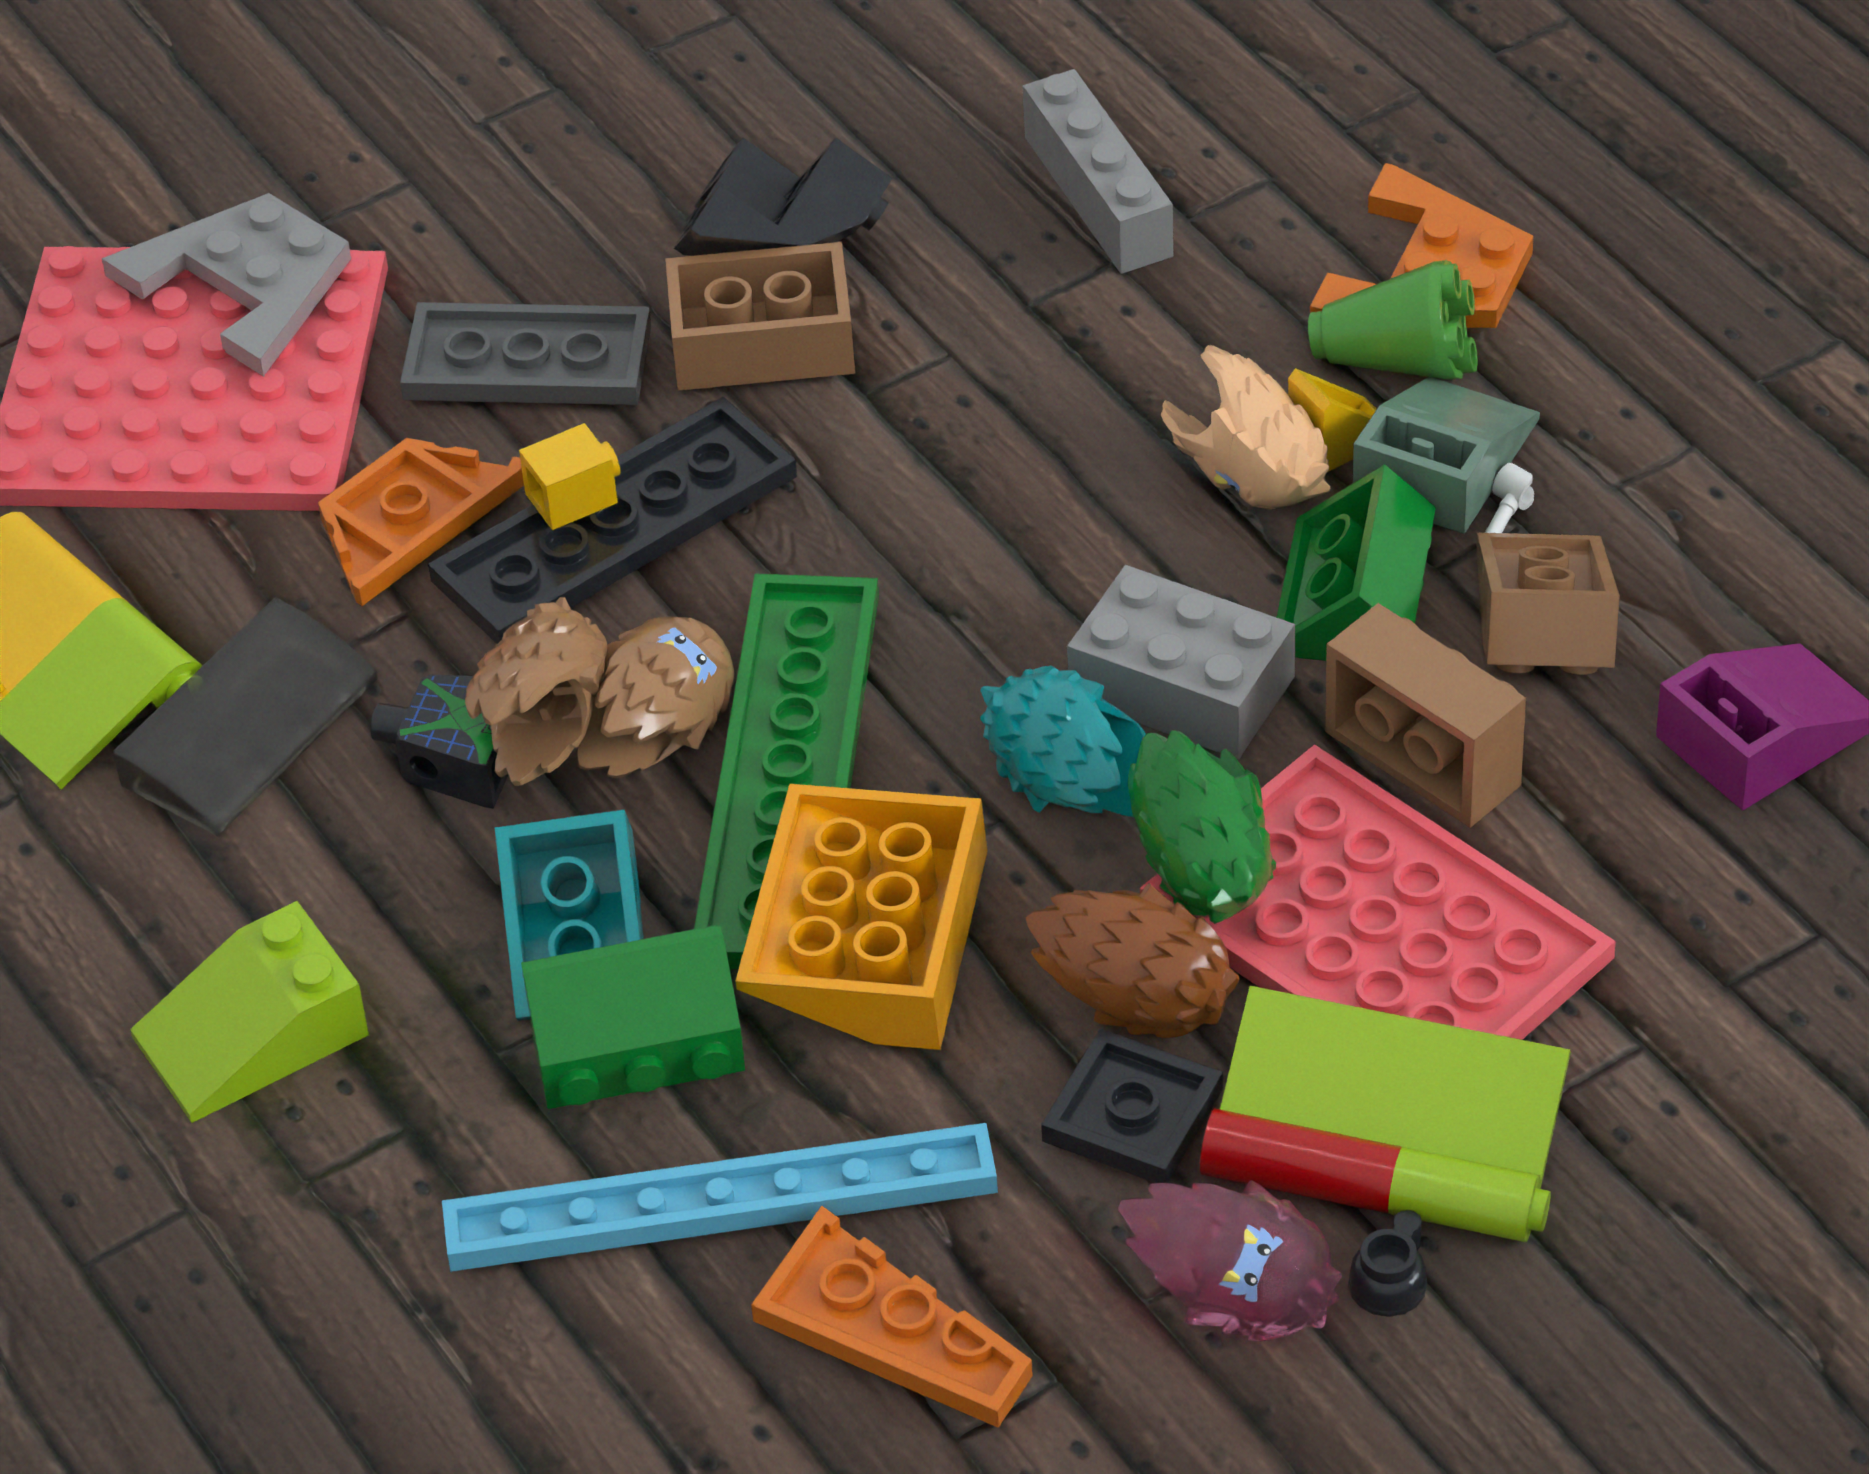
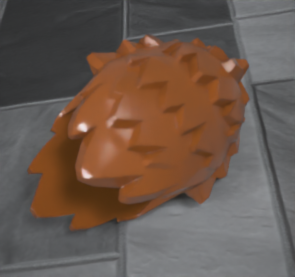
[1025,884,1239,1038]

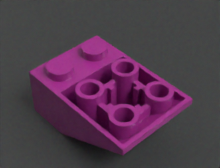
[1656,643,1869,811]

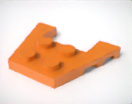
[1310,163,1534,328]

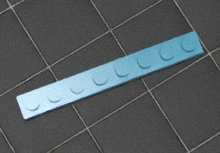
[442,1123,998,1272]

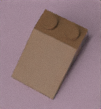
[1476,533,1620,675]

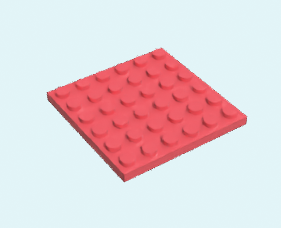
[0,246,388,511]

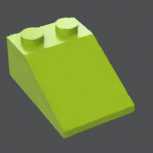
[130,901,369,1123]

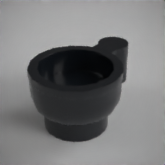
[1348,1210,1427,1317]

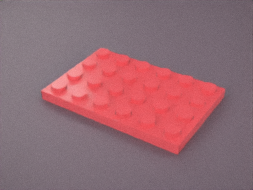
[1140,744,1616,1040]

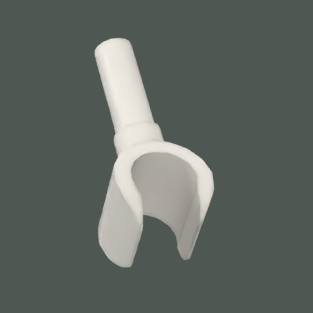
[1485,463,1534,533]

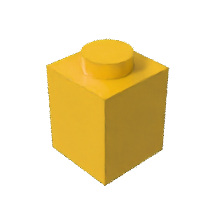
[519,423,621,530]

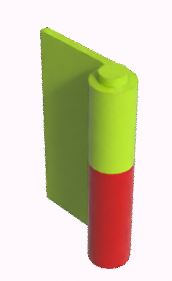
[1200,986,1571,1243]

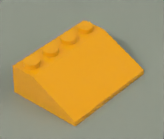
[735,784,988,1050]

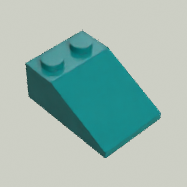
[495,809,644,1021]

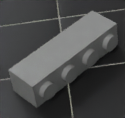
[1023,69,1173,274]

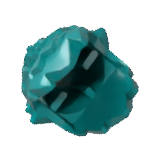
[980,666,1146,817]

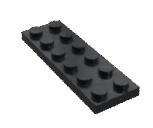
[428,397,797,644]

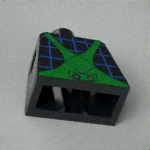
[371,675,509,809]

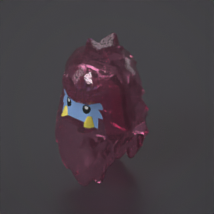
[1118,1180,1342,1342]

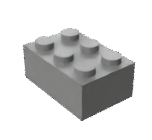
[1067,565,1295,760]

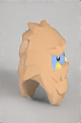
[1161,345,1330,509]

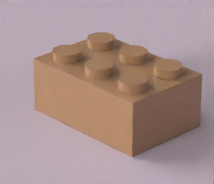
[665,242,855,391]
[1325,603,1526,828]

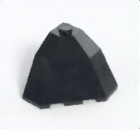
[674,137,892,256]

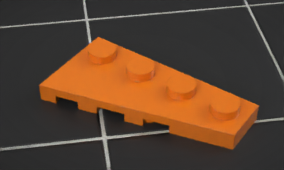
[751,1206,1033,1428]

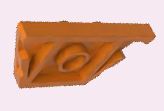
[318,438,524,606]

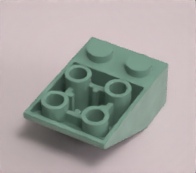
[1353,377,1540,534]

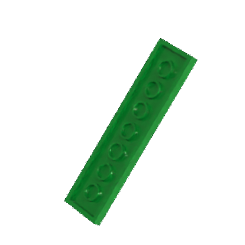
[694,573,879,969]

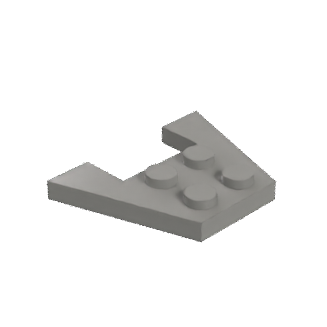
[102,193,351,377]

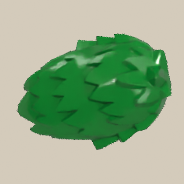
[1128,730,1276,924]

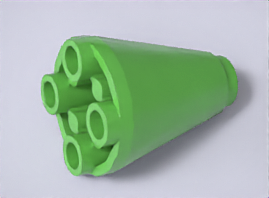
[1308,260,1478,380]

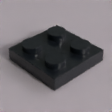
[1041,1028,1223,1187]

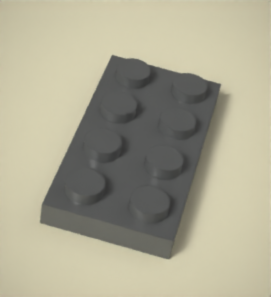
[400,302,651,405]

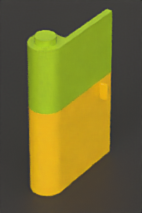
[0,512,207,790]

